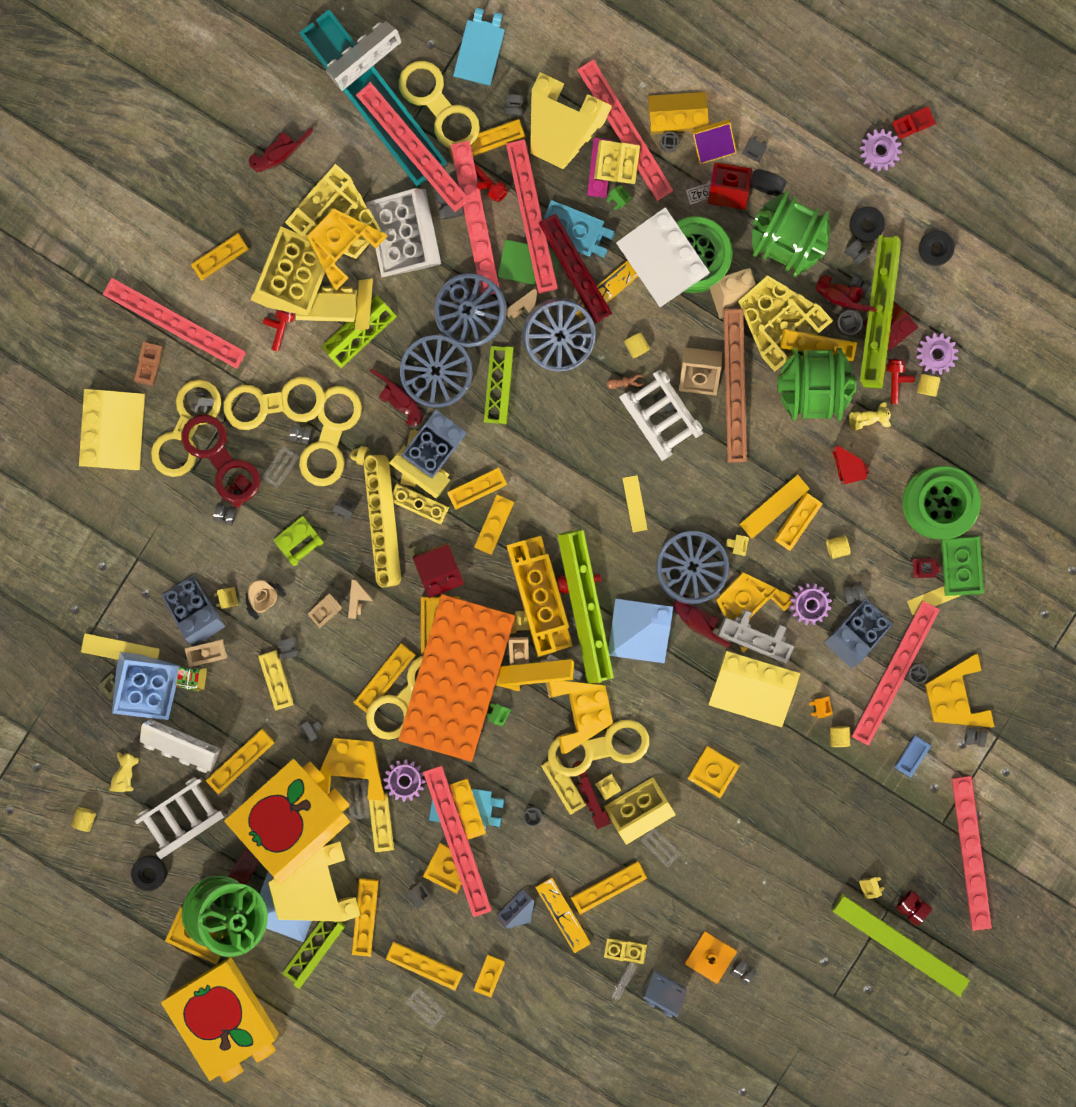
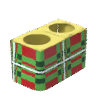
[176,666,207,692]

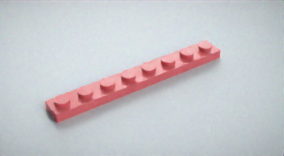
[577,59,674,201]
[356,82,469,212]
[506,139,558,294]
[451,141,499,295]
[103,278,247,369]
[851,601,940,746]
[423,765,492,917]
[951,776,992,931]

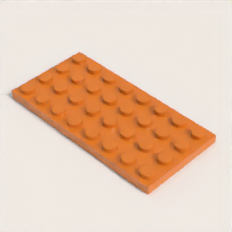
[398,593,515,762]

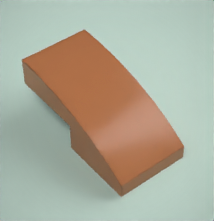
[134,342,162,386]

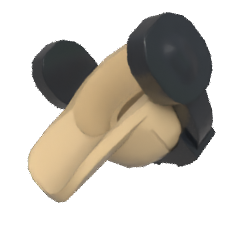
[245,580,287,620]

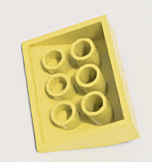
[250,226,325,316]
[79,389,145,470]
[709,650,800,727]

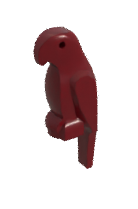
[249,128,313,173]
[816,275,877,312]
[370,369,424,427]
[673,595,731,648]

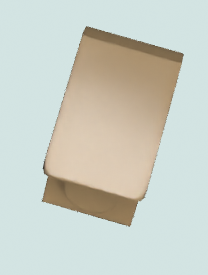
[507,289,537,319]
[348,580,374,619]
[308,594,342,628]
[509,637,529,666]
[185,639,227,667]

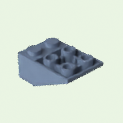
[401,410,467,478]
[161,575,226,646]
[824,598,893,669]
[642,969,687,1017]

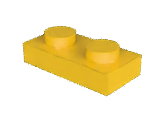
[473,954,505,997]

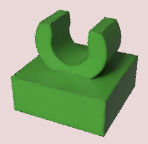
[607,184,633,210]
[486,703,511,727]

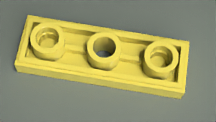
[392,484,449,525]

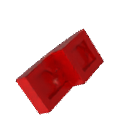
[892,106,936,140]

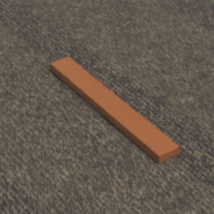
[723,308,747,463]

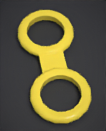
[398,61,480,149]
[224,377,324,430]
[151,379,222,477]
[299,386,362,486]
[366,656,423,740]
[548,719,649,777]

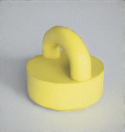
[350,446,370,466]

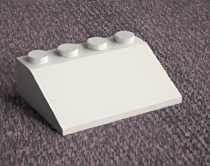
[326,21,401,91]
[366,189,441,277]
[616,208,710,307]
[140,719,222,773]

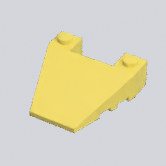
[530,72,612,169]
[267,842,360,921]

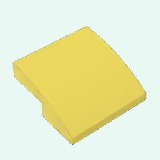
[594,140,640,184]

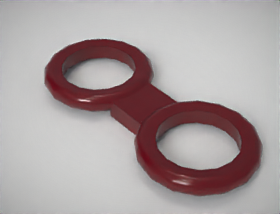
[181,415,260,503]

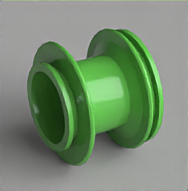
[676,216,733,293]
[902,466,981,539]

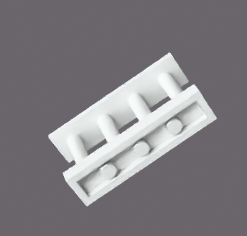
[619,370,703,461]
[135,777,226,859]

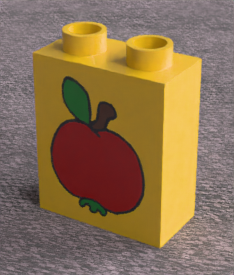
[224,758,350,884]
[161,957,279,1083]

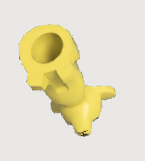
[849,402,891,431]
[109,752,138,792]

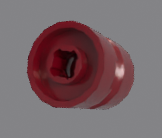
[224,473,252,509]
[895,890,932,926]

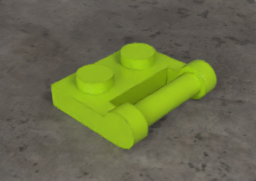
[273,516,324,567]

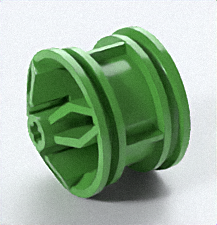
[752,190,830,278]
[777,347,856,421]
[182,875,268,957]

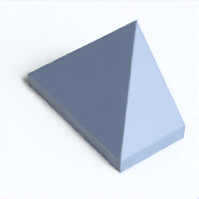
[496,889,534,929]

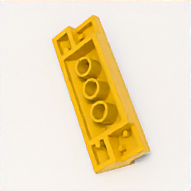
[506,536,573,657]

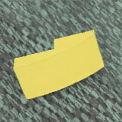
[604,938,647,964]

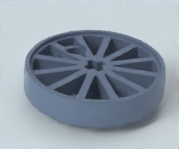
[434,273,507,347]
[522,298,596,372]
[400,335,473,408]
[656,531,729,604]

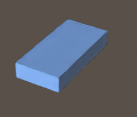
[894,735,931,778]

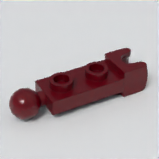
[572,761,611,829]

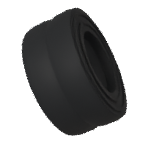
[750,169,786,196]
[849,206,885,242]
[919,230,955,266]
[131,855,167,891]

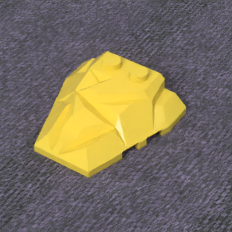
[285,164,381,259]
[738,276,833,372]

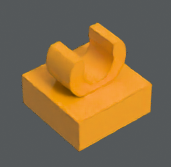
[809,696,833,718]

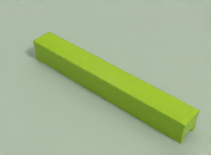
[860,235,901,389]
[557,530,614,684]
[831,894,970,997]

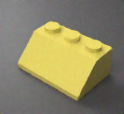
[296,286,357,322]
[389,446,451,498]
[604,777,675,845]

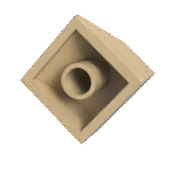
[709,268,756,319]
[679,347,722,396]

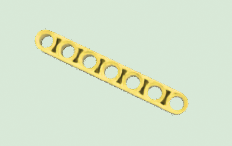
[364,455,401,587]

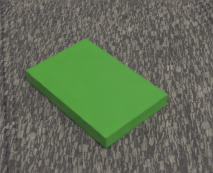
[498,239,560,286]
[941,536,984,596]

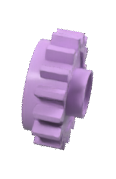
[859,129,902,172]
[916,333,958,375]
[789,583,832,625]
[384,759,426,802]

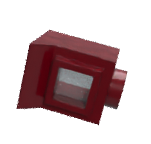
[911,558,940,578]

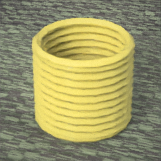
[624,332,650,358]
[916,374,941,397]
[826,535,850,559]
[829,726,851,747]
[71,807,96,832]

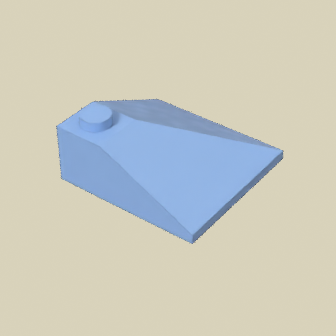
[608,598,673,663]
[112,652,180,720]
[260,871,312,942]

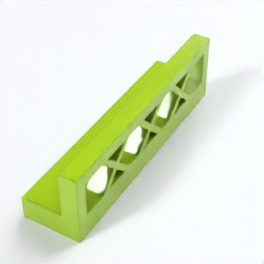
[321,295,397,368]
[484,346,514,425]
[282,921,346,989]

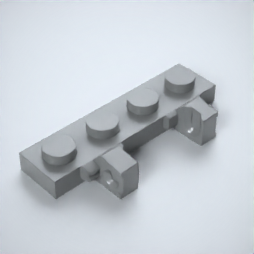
[717,608,794,664]

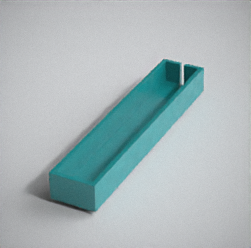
[299,9,448,189]

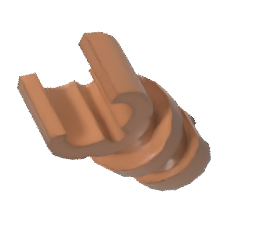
[607,374,644,389]

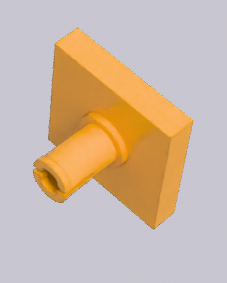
[684,931,737,984]

